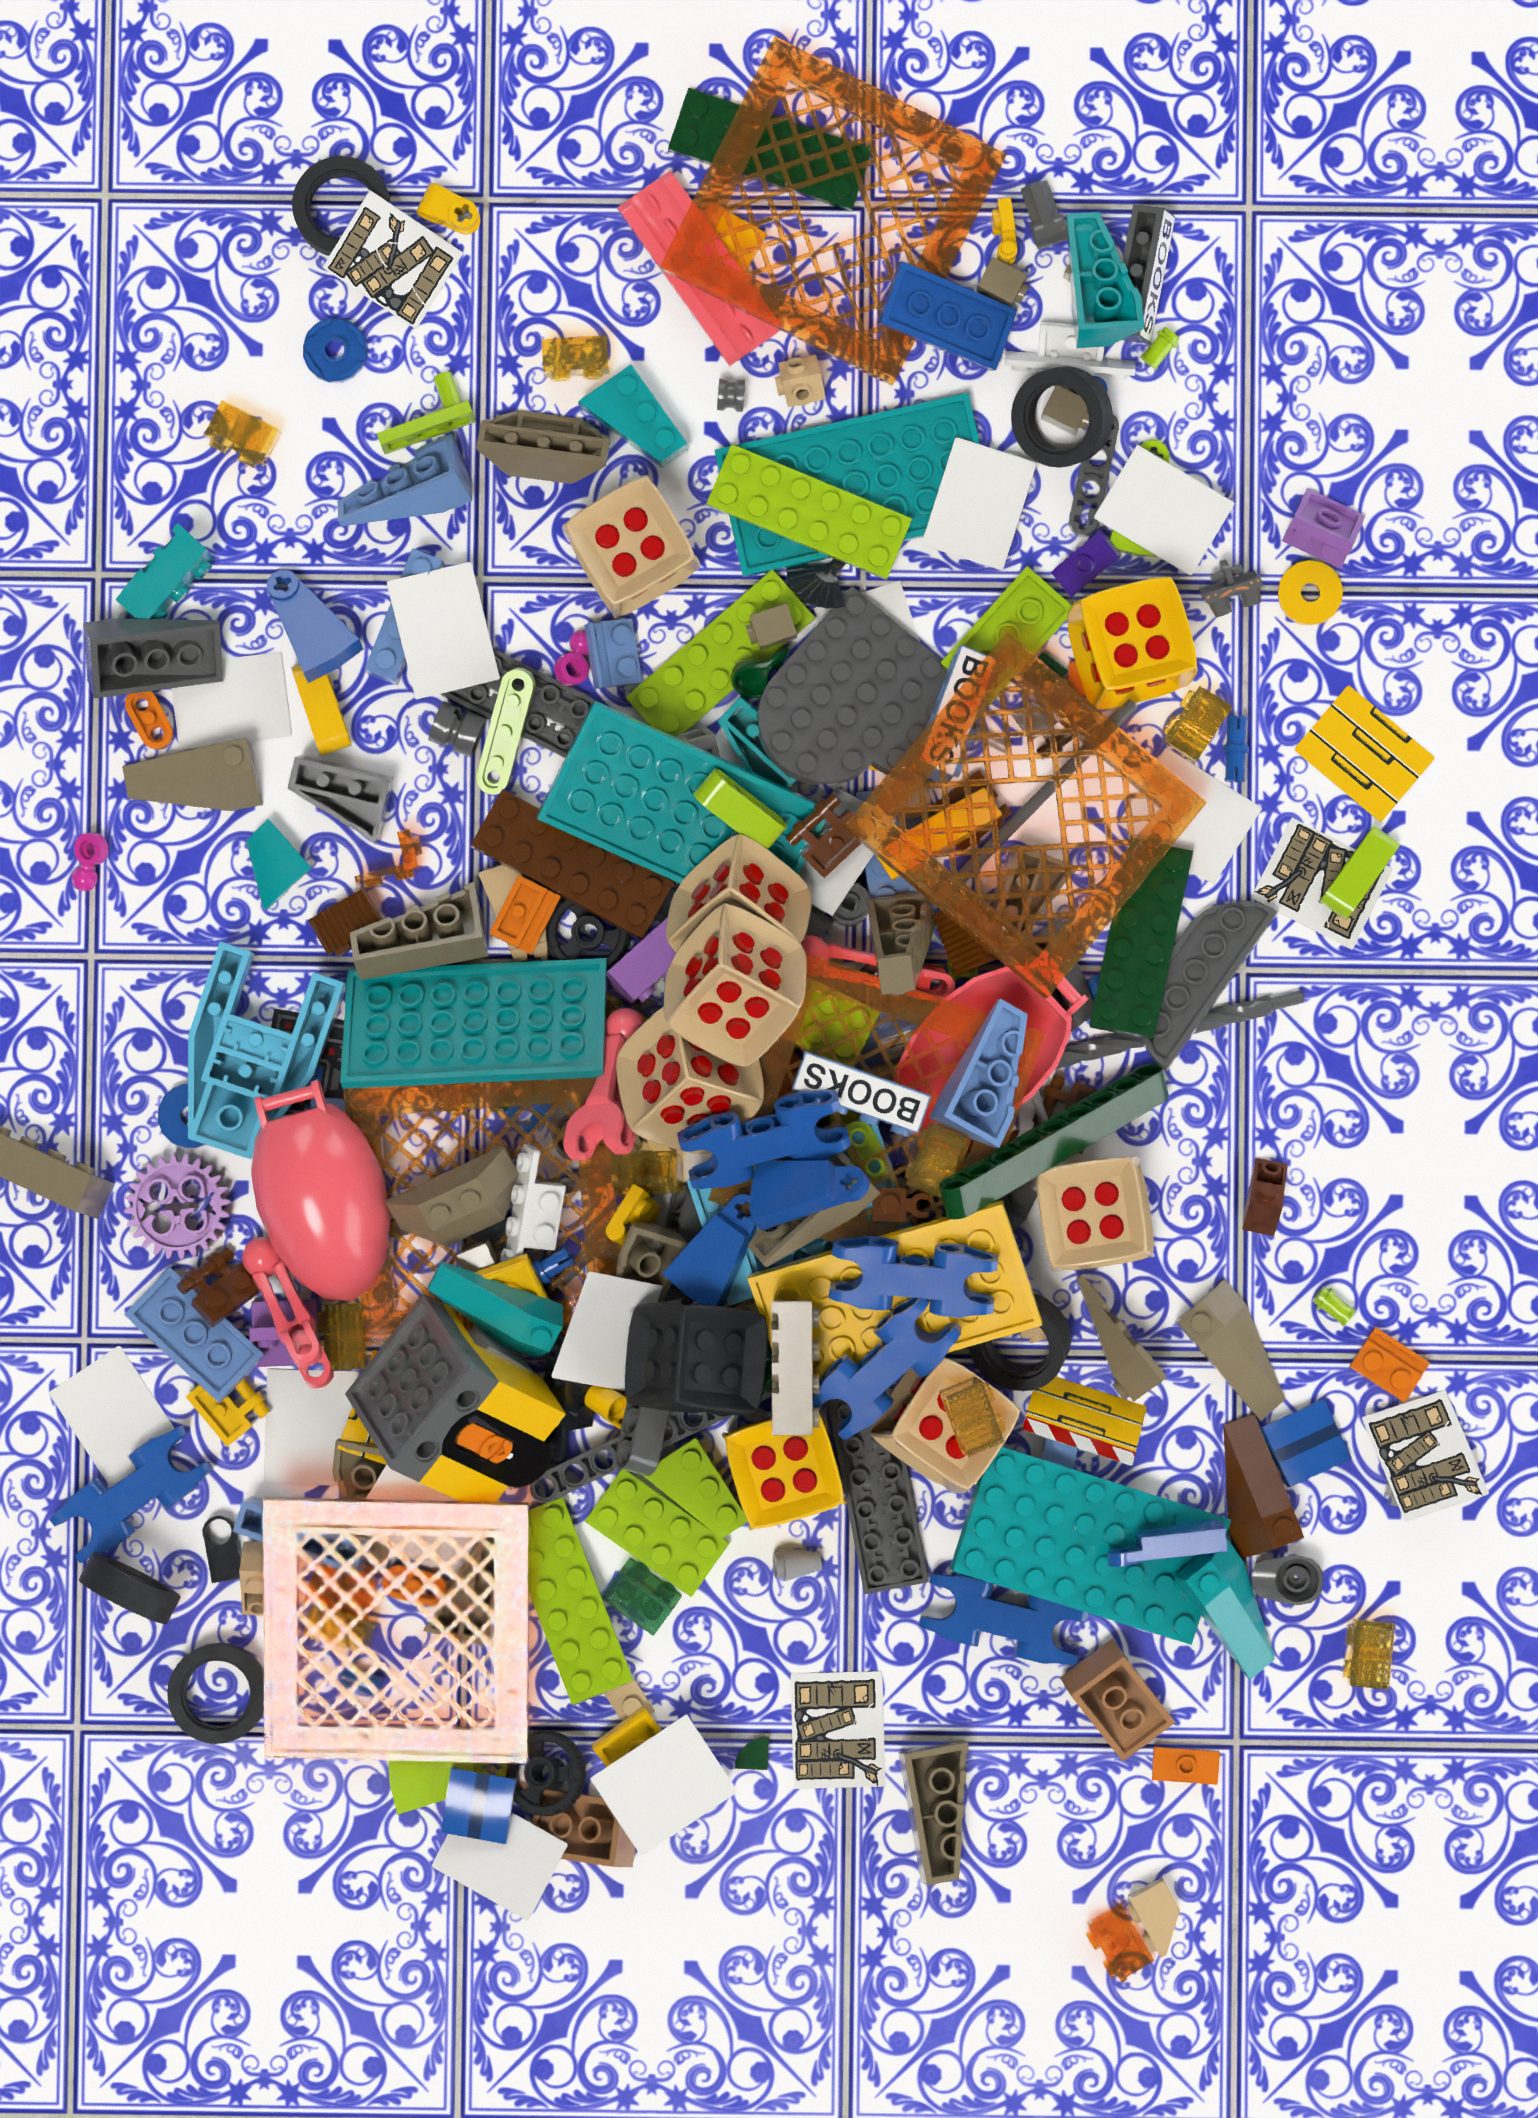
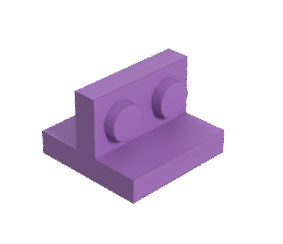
[1282,488,1366,569]
[249,1299,321,1368]

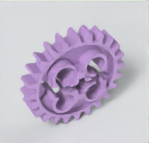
[124,1153,232,1259]

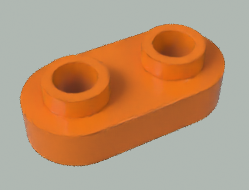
[125,691,174,750]
[382,1565,448,1606]

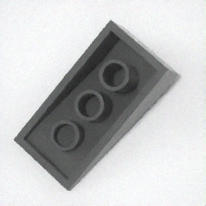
[83,619,223,699]

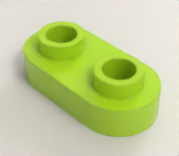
[845,1121,888,1183]

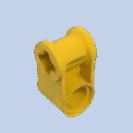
[416,182,481,235]
[584,1385,627,1429]

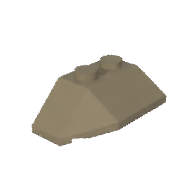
[476,411,610,484]
[386,1145,519,1247]

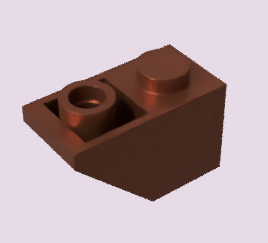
[1242,1158,1288,1236]

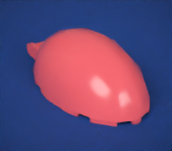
[894,950,1089,1140]
[251,1080,391,1301]

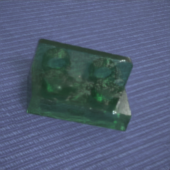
[602,1557,682,1636]

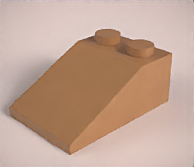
[1060,1639,1176,1761]
[532,1790,635,1868]

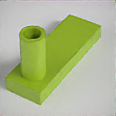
[376,371,476,455]

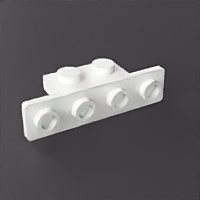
[1005,322,1135,379]
[500,1144,566,1263]

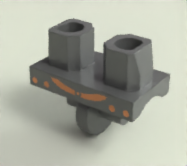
[1199,559,1263,617]

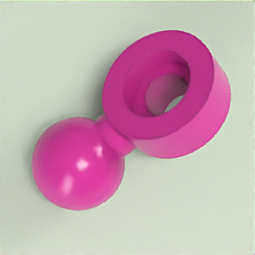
[554,630,589,686]
[71,833,108,892]

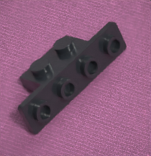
[539,1331,594,1463]

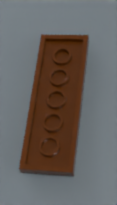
[471,789,674,941]

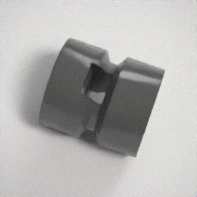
[428,701,486,758]
[829,883,870,927]

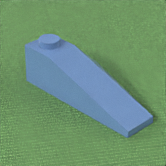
[337,433,472,526]
[929,999,1028,1148]

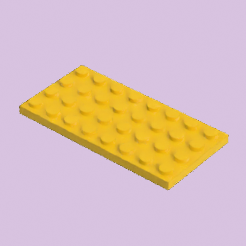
[747,1201,1042,1380]

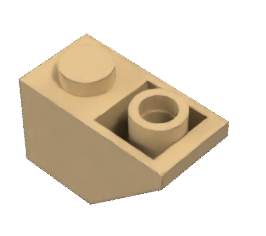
[239,1541,278,1616]
[1126,1877,1180,1958]

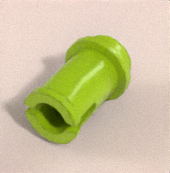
[1140,327,1180,370]
[1312,1286,1356,1326]

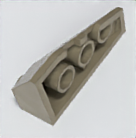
[1075,1274,1167,1401]

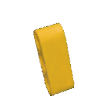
[291,664,352,756]

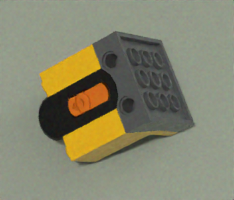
[345,1294,566,1513]

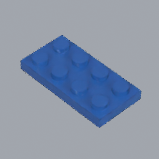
[877,261,1017,371]

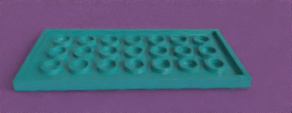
[714,393,980,578]
[536,700,826,884]
[340,958,608,1089]
[949,1447,1231,1645]

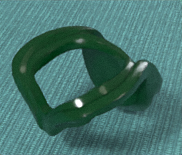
[730,647,790,698]

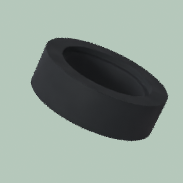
[292,156,391,256]
[1011,366,1113,468]
[969,1293,1071,1391]
[79,1552,181,1624]
[167,1643,269,1744]

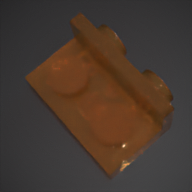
[304,1563,379,1620]
[1085,1902,1155,1983]

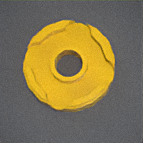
[1278,560,1343,626]

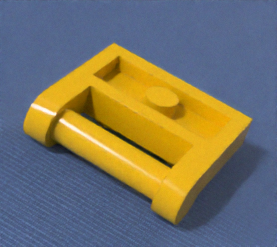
[606,1184,661,1248]

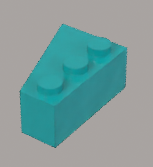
[578,364,688,468]
[115,523,214,619]
[718,696,799,790]

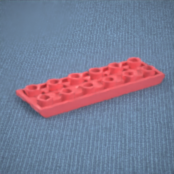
[617,171,782,367]

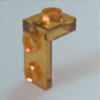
[354,829,423,889]

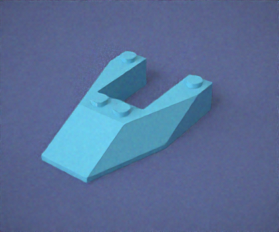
[188,942,346,1159]

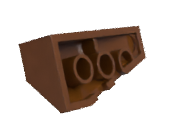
[1223,1413,1304,1559]

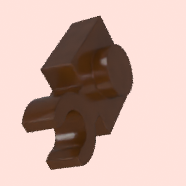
[871,1188,930,1222]

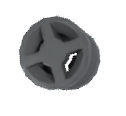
[717,378,745,412]

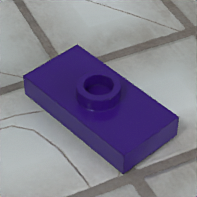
[1051,530,1122,597]

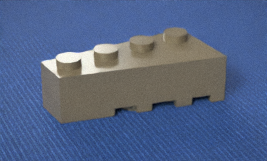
[350,882,488,980]

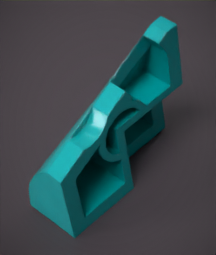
[246,819,312,911]

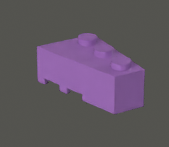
[606,917,676,1007]

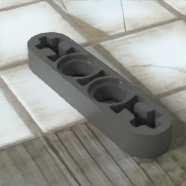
[1068,414,1119,537]

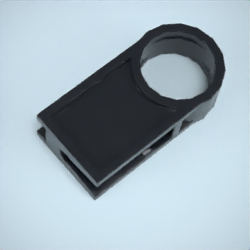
[202,1515,241,1583]

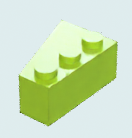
[643,1437,748,1539]

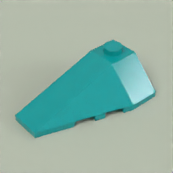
[1066,212,1144,348]
[428,1261,563,1358]
[1173,1538,1275,1680]

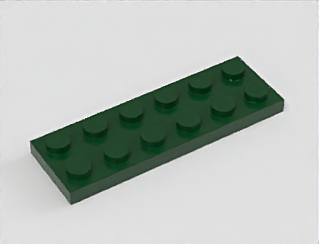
[668,88,873,212]
[1089,838,1193,1040]

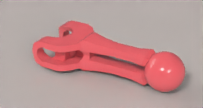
[800,935,955,1003]
[563,1008,645,1161]
[242,1237,334,1389]

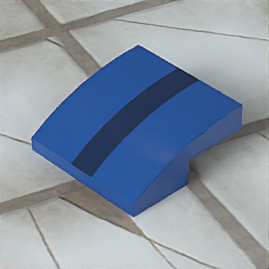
[1260,1399,1352,1488]
[441,1768,517,1844]

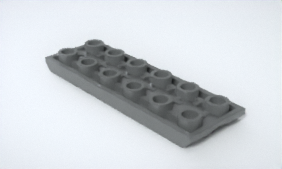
[439,648,598,758]
[828,1388,928,1594]

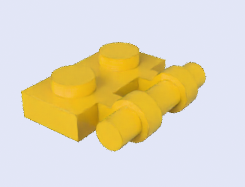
[990,197,1017,266]
[185,1379,271,1447]

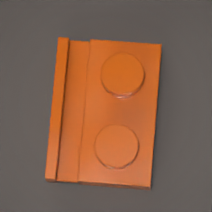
[489,875,561,956]
[1349,1327,1430,1403]

